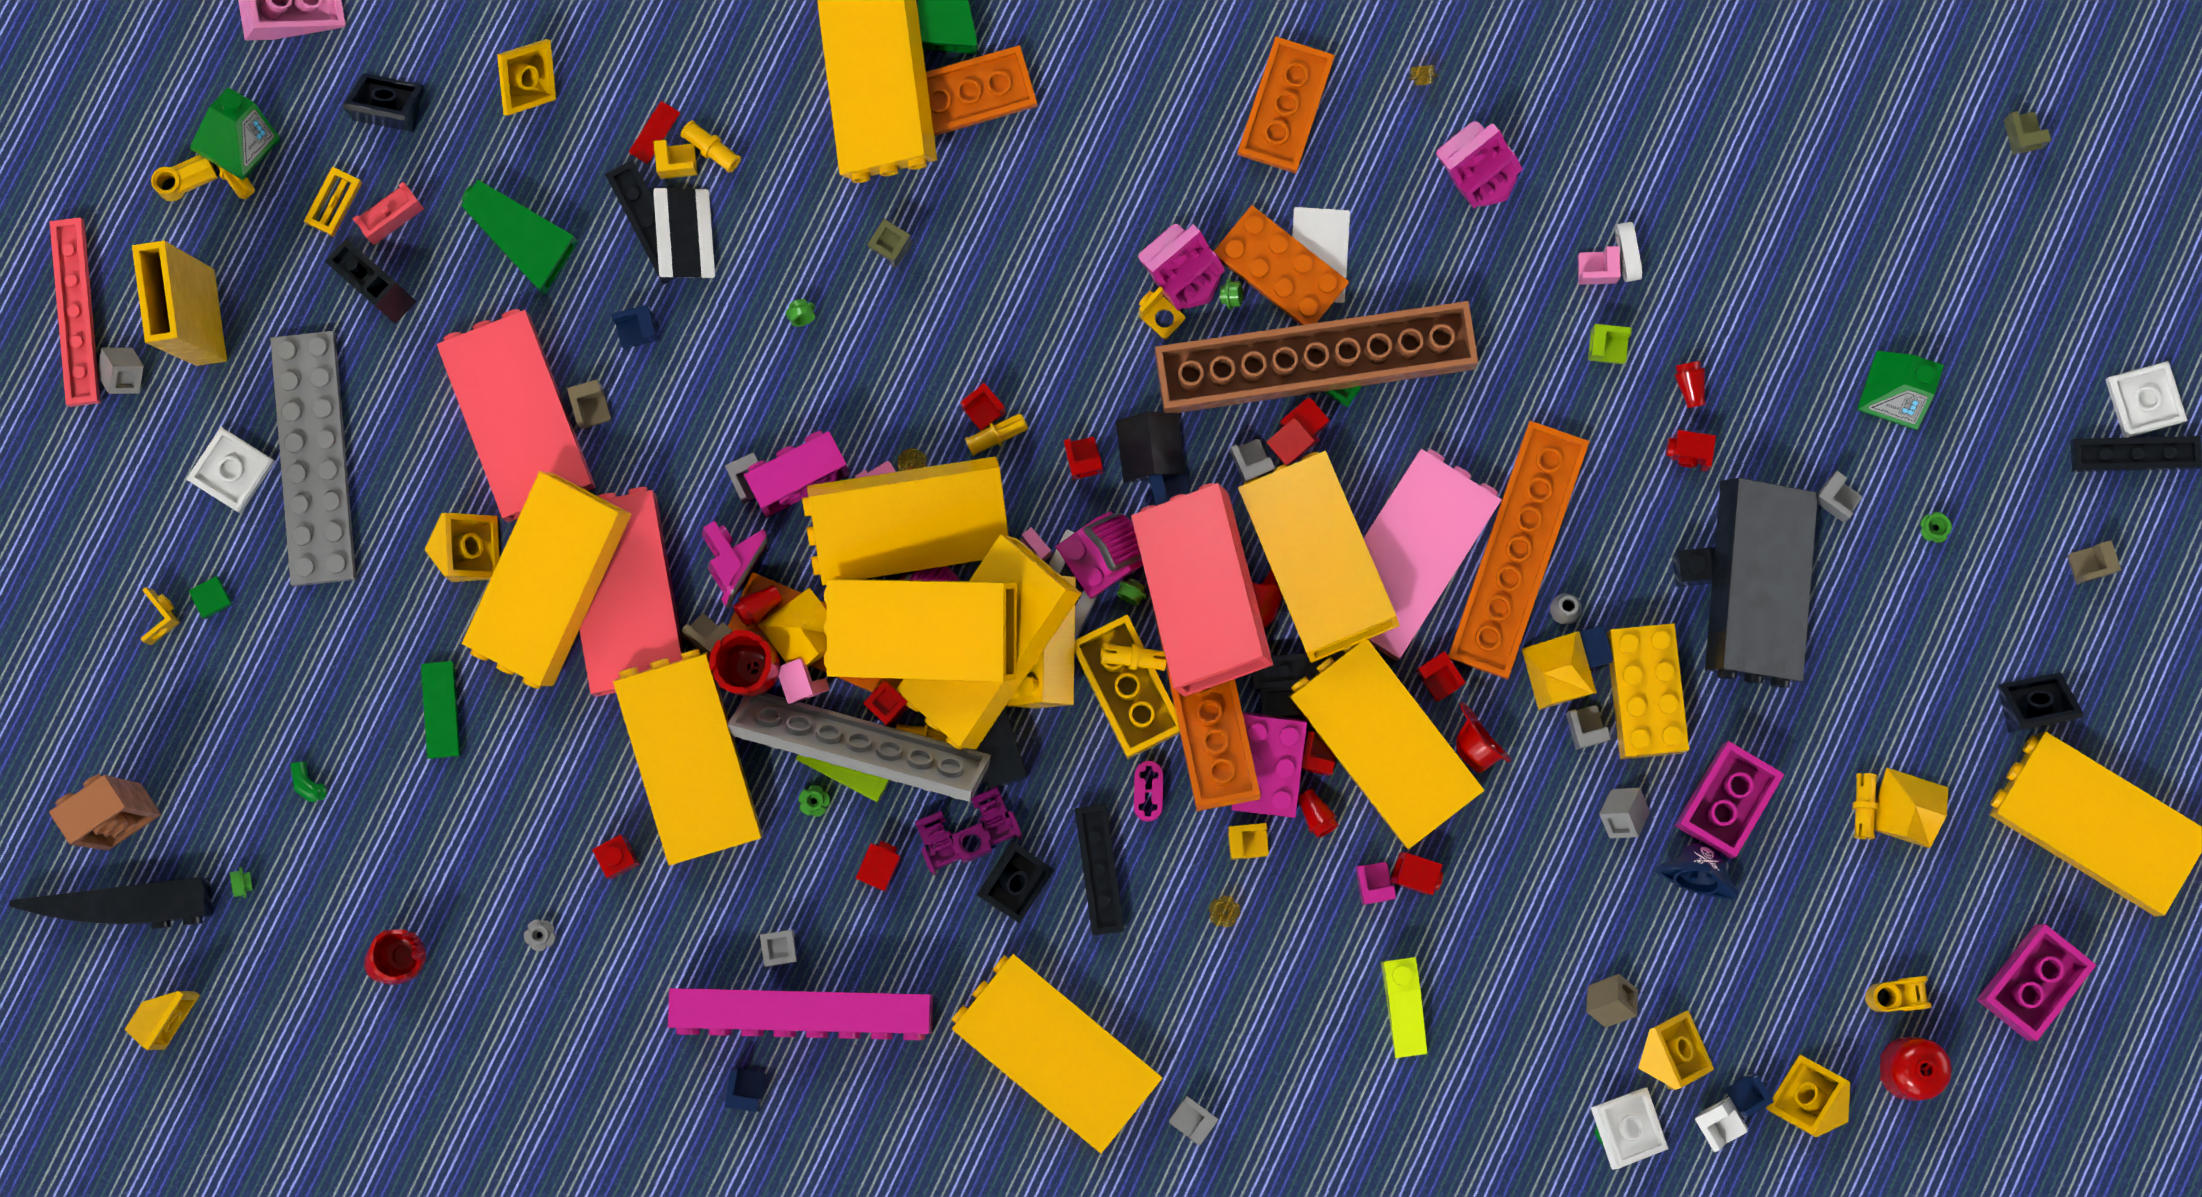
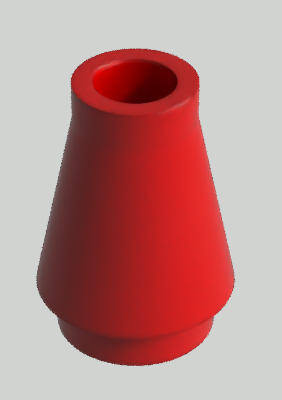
[1674,360,1706,408]
[733,585,783,627]
[1298,789,1339,838]

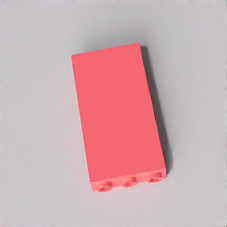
[436,309,596,522]
[1131,483,1273,697]
[579,487,684,697]

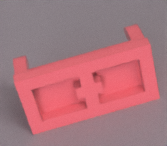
[352,181,424,245]

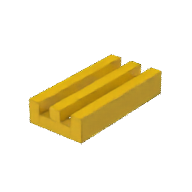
[304,166,362,237]

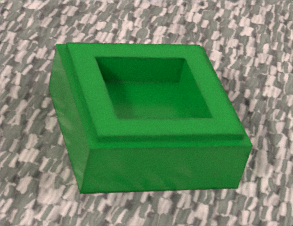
[188,576,233,619]

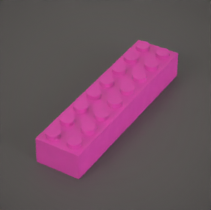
[668,988,933,1040]

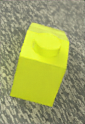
[1381,957,1427,1058]

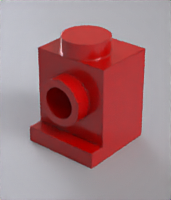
[1665,430,1716,471]

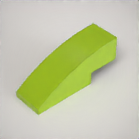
[796,754,891,804]

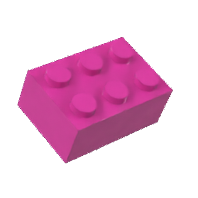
[744,431,850,518]
[1231,712,1307,818]
[1674,741,1784,859]
[1976,924,2096,1041]

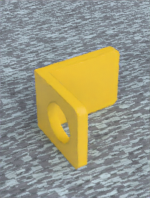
[1139,286,1185,340]
[141,587,180,645]

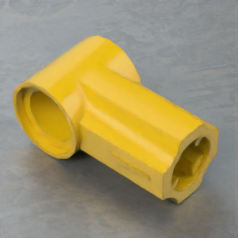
[151,155,218,202]

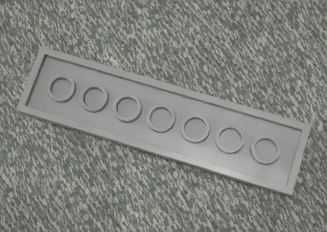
[270,331,356,587]
[727,693,991,802]

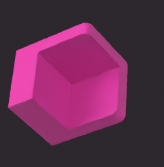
[1355,862,1396,905]

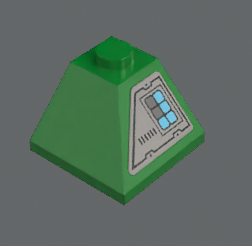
[190,87,280,180]
[1857,351,1944,431]

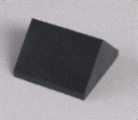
[344,73,424,132]
[1116,412,1186,483]
[1998,672,2083,733]
[977,841,1054,923]

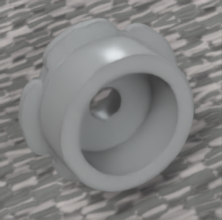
[524,919,556,951]

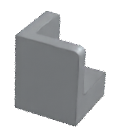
[98,348,144,394]
[1230,439,1275,482]
[725,452,758,503]
[1817,471,1862,523]
[1566,705,1611,750]
[1599,788,1650,838]
[760,930,797,967]
[1169,1096,1219,1146]

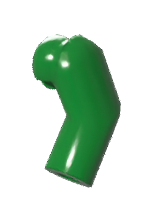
[290,761,327,803]

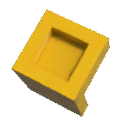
[653,140,698,179]
[1228,823,1269,860]

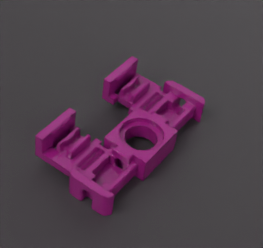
[915,787,1022,875]

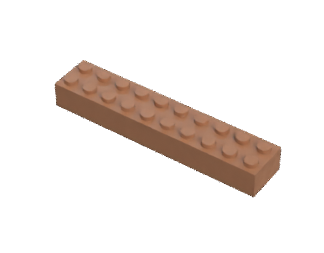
[1155,301,1478,413]

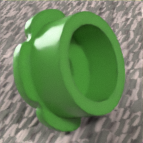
[1220,279,1243,310]
[785,299,815,327]
[1920,512,1952,543]
[1116,578,1147,606]
[798,785,830,817]
[229,867,253,898]

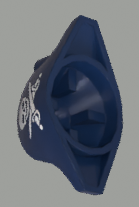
[1656,843,1738,900]

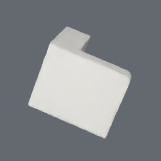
[1695,1097,1748,1152]

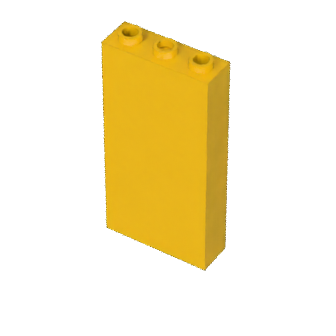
[817,0,937,183]
[132,240,227,366]
[1238,450,1400,663]
[802,456,1008,586]
[461,471,632,689]
[896,534,1082,750]
[824,579,1017,682]
[1289,640,1485,849]
[613,649,763,866]
[1989,731,2202,917]
[951,954,1163,1153]

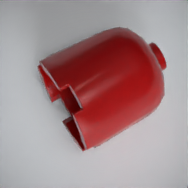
[709,630,780,696]
[1880,1036,1952,1101]

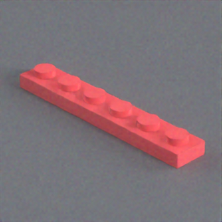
[49,217,101,407]

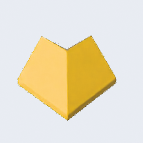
[497,39,556,116]
[424,513,500,582]
[759,587,827,668]
[1522,631,1597,710]
[1874,768,1948,848]
[124,991,200,1050]
[1638,1010,1714,1090]
[1766,1055,1850,1137]

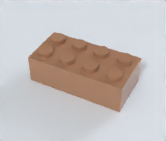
[49,774,161,851]

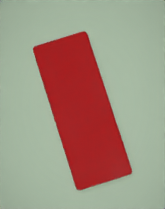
[629,101,680,164]

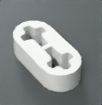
[1615,222,1642,282]

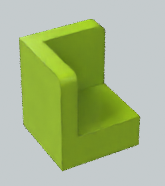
[1588,324,1632,364]

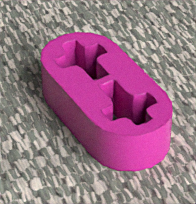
[1134,761,1163,822]

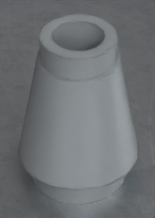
[1550,593,1582,625]

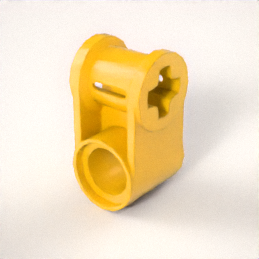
[1865,976,1932,1012]

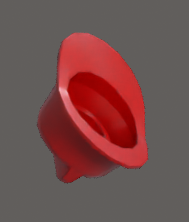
[1456,701,1511,773]

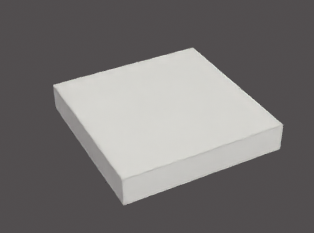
[2105,361,2188,438]
[186,427,276,514]
[1591,1087,1669,1170]

